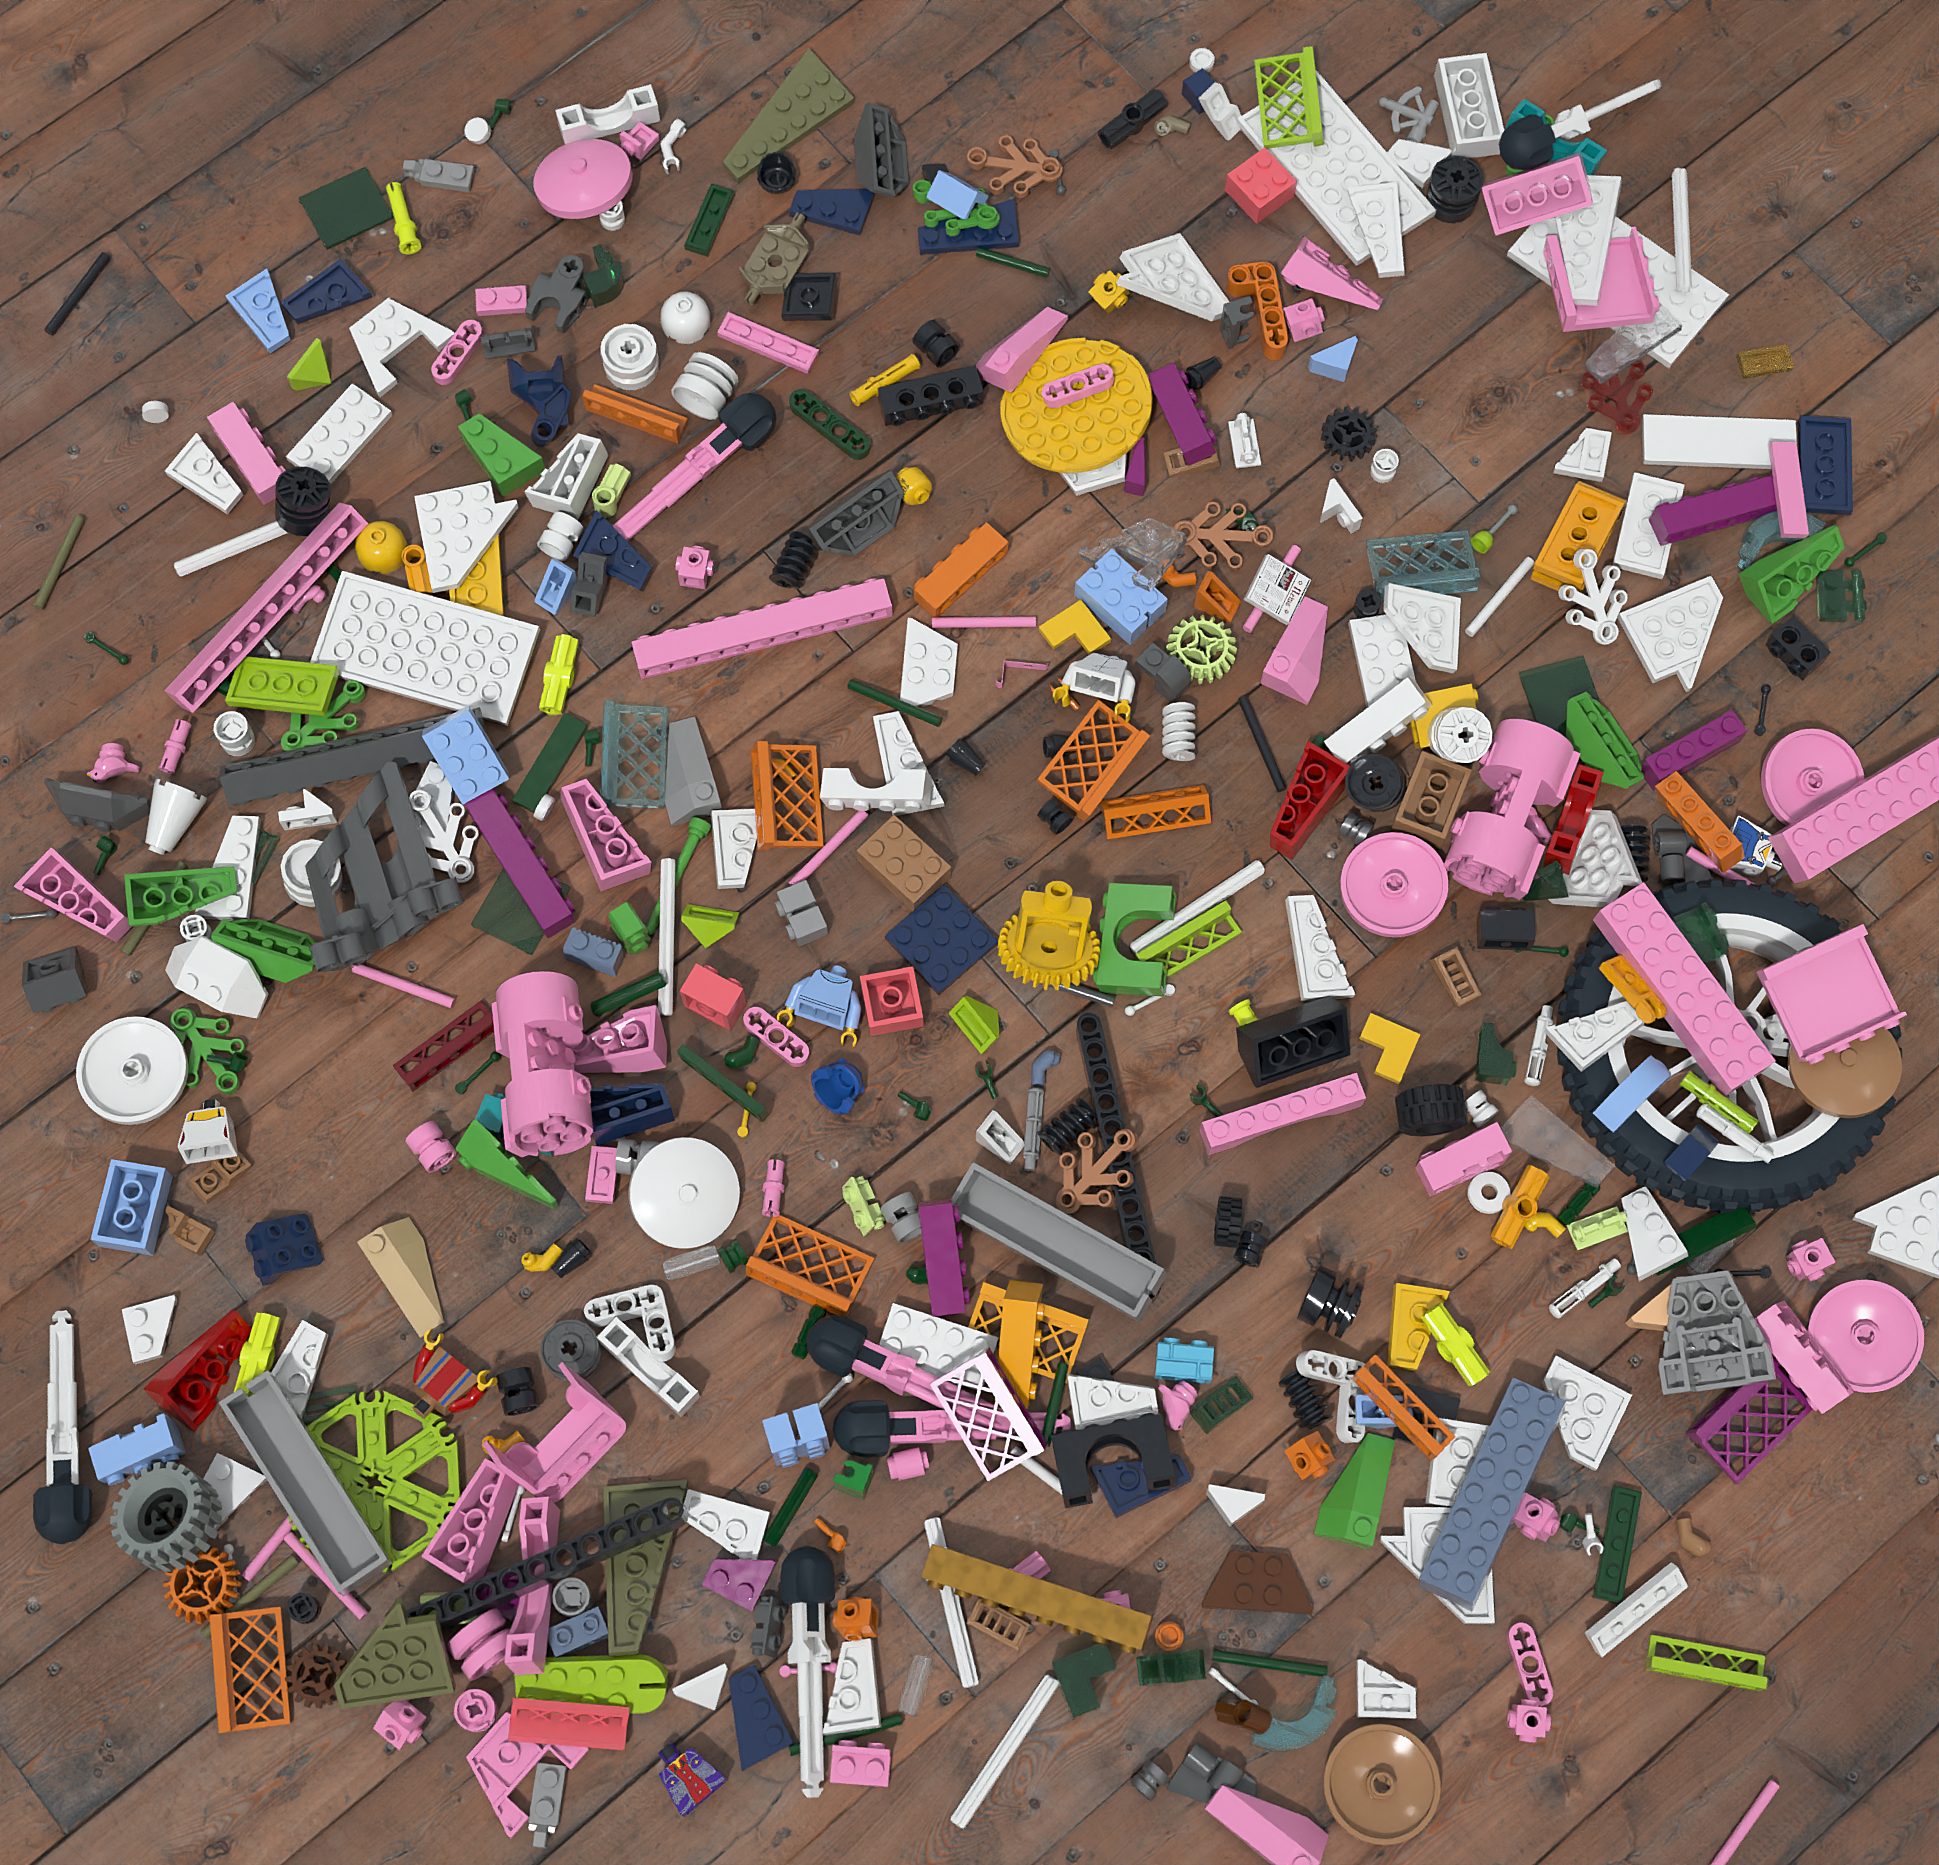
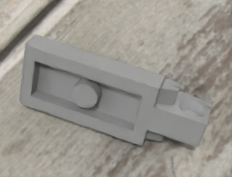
[402,159,475,192]
[528,1763,567,1848]

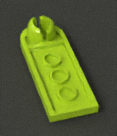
[514,1654,668,1715]

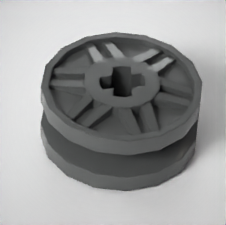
[540,1320,602,1382]

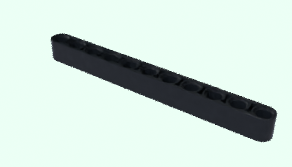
[1076,1012,1161,1303]
[406,1497,689,1631]

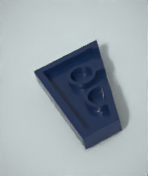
[789,189,875,235]
[280,259,372,324]
[573,510,654,591]
[1090,1454,1192,1518]

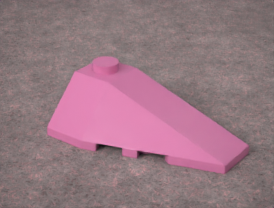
[1281,236,1383,310]
[1261,596,1328,705]
[1204,1785,1329,1865]

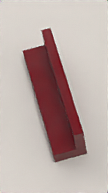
[393,1001,494,1092]

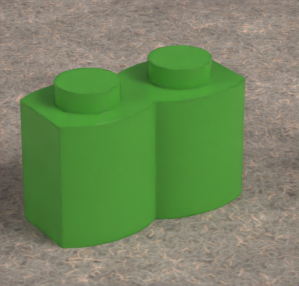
[608,902,650,954]

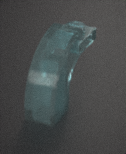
[1737,511,1826,570]
[1250,1675,1337,1752]

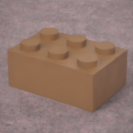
[1391,751,1472,849]
[856,815,951,912]

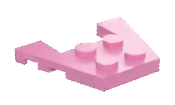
[466,1712,589,1838]

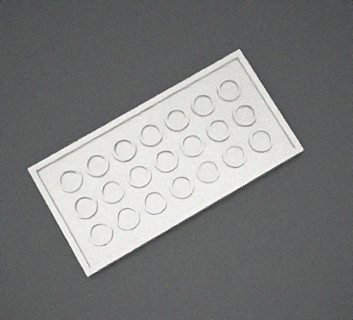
[1237,69,1436,266]
[1507,216,1729,368]
[310,571,540,726]

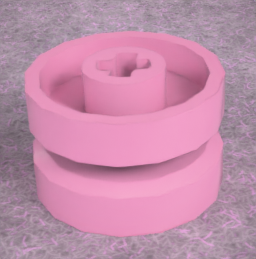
[446,1608,510,1681]

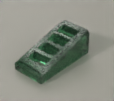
[1190,1376,1253,1434]

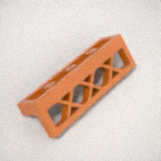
[582,384,688,444]
[1100,785,1211,840]
[1351,1354,1456,1461]

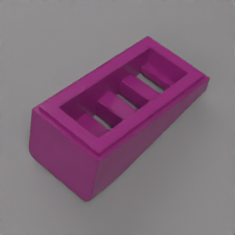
[1124,437,1146,496]

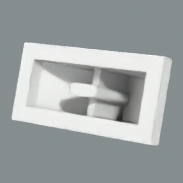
[976,1110,1024,1165]
[1206,1484,1265,1527]

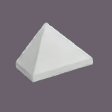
[672,1664,729,1710]

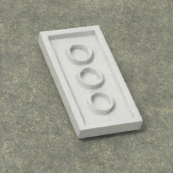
[286,383,393,485]
[1612,472,1684,579]
[1348,615,1416,708]
[879,1303,999,1391]

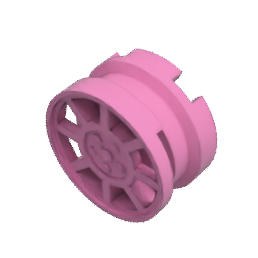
[454,1689,498,1732]

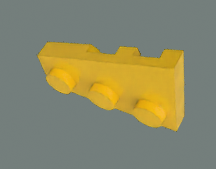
[1387,1283,1450,1371]

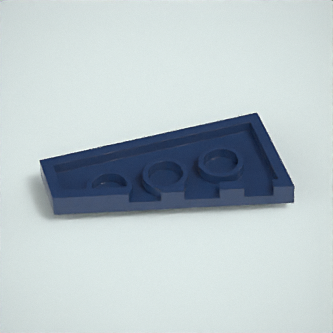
[918,199,1019,255]

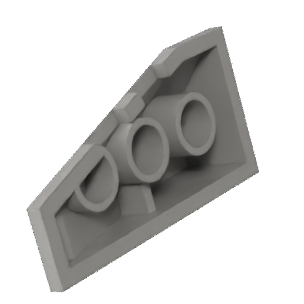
[664,716,722,826]

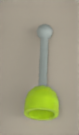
[1470,504,1518,554]

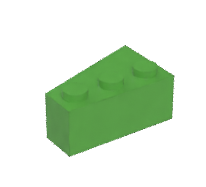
[458,413,545,497]

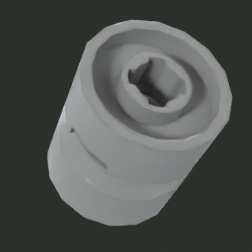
[615,1138,659,1175]
[880,1192,921,1243]
[552,1577,594,1619]

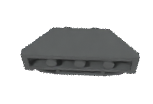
[854,103,909,198]
[808,470,904,557]
[44,778,151,832]

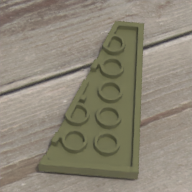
[723,49,854,184]
[603,1479,689,1656]

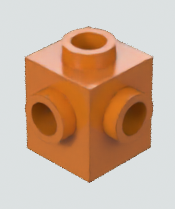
[1284,1431,1336,1480]
[833,1596,879,1641]

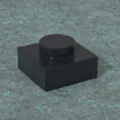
[1076,1358,1115,1381]

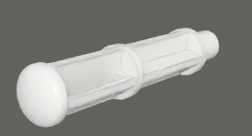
[1524,1005,1553,1086]
[1696,1103,1774,1163]
[1549,1258,1621,1318]

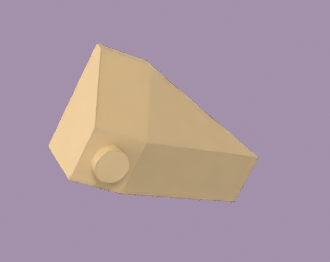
[357,1217,445,1338]

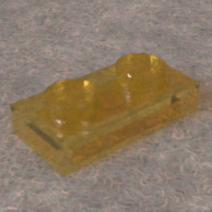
[1736,344,1794,379]

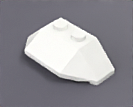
[165,936,268,1018]

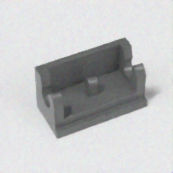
[1220,296,1254,350]

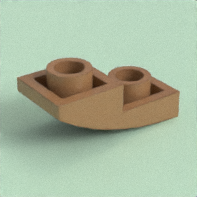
[188,1150,251,1205]

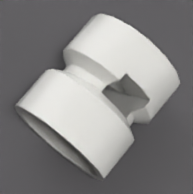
[537,512,583,561]
[214,711,255,756]

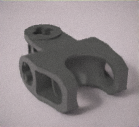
[525,255,589,334]

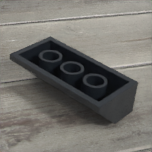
[1236,996,1350,1088]

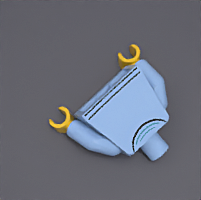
[777,966,861,1048]

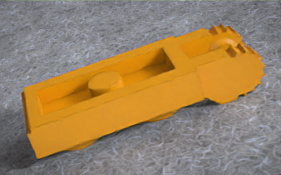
[1599,955,1667,1024]

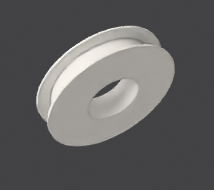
[1468,1172,1510,1214]

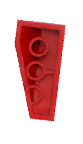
[144,1309,252,1431]

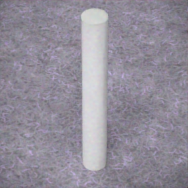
[1011,1446,1062,1495]

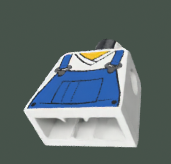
[1730,816,1783,878]

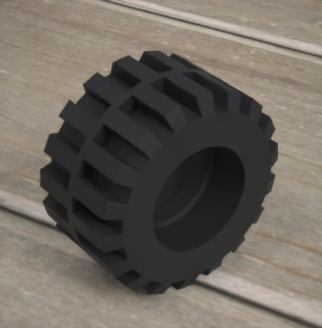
[1395,1084,1468,1136]

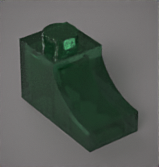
[1474,1022,1517,1086]

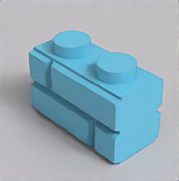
[1154,1338,1214,1384]

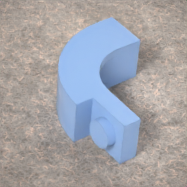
[1593,1055,1671,1132]

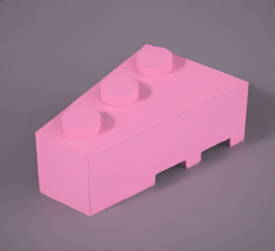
[1415,1122,1512,1197]

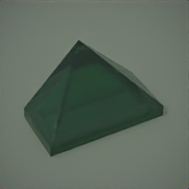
[1522,860,1569,901]

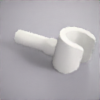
[1582,1513,1603,1556]

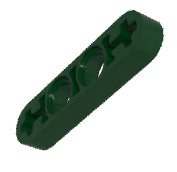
[789,389,870,460]

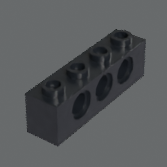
[878,366,984,426]

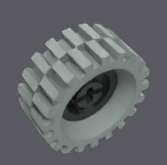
[110,1461,222,1572]

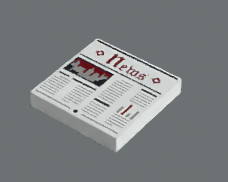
[1243,554,1311,625]

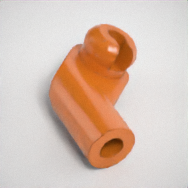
[1159,562,1196,587]

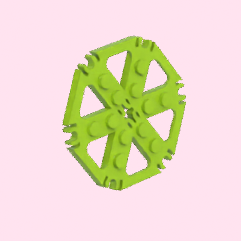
[289,1390,461,1573]

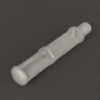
[1023,1088,1044,1171]

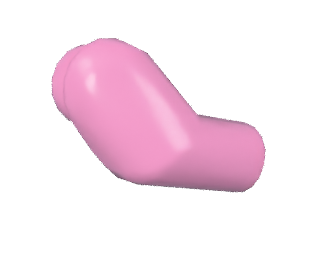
[290,585,326,614]

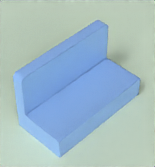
[927,170,989,220]

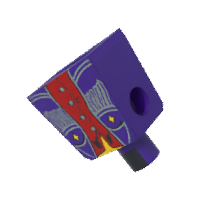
[658,1742,727,1818]

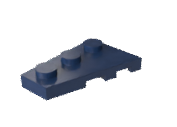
[728,1665,793,1772]

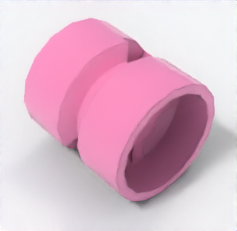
[405,1121,457,1173]

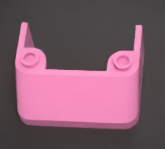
[482,1362,626,1503]

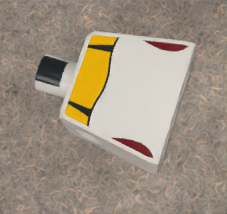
[178,1099,238,1164]

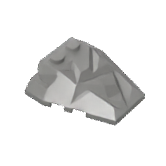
[1659,1270,1776,1395]

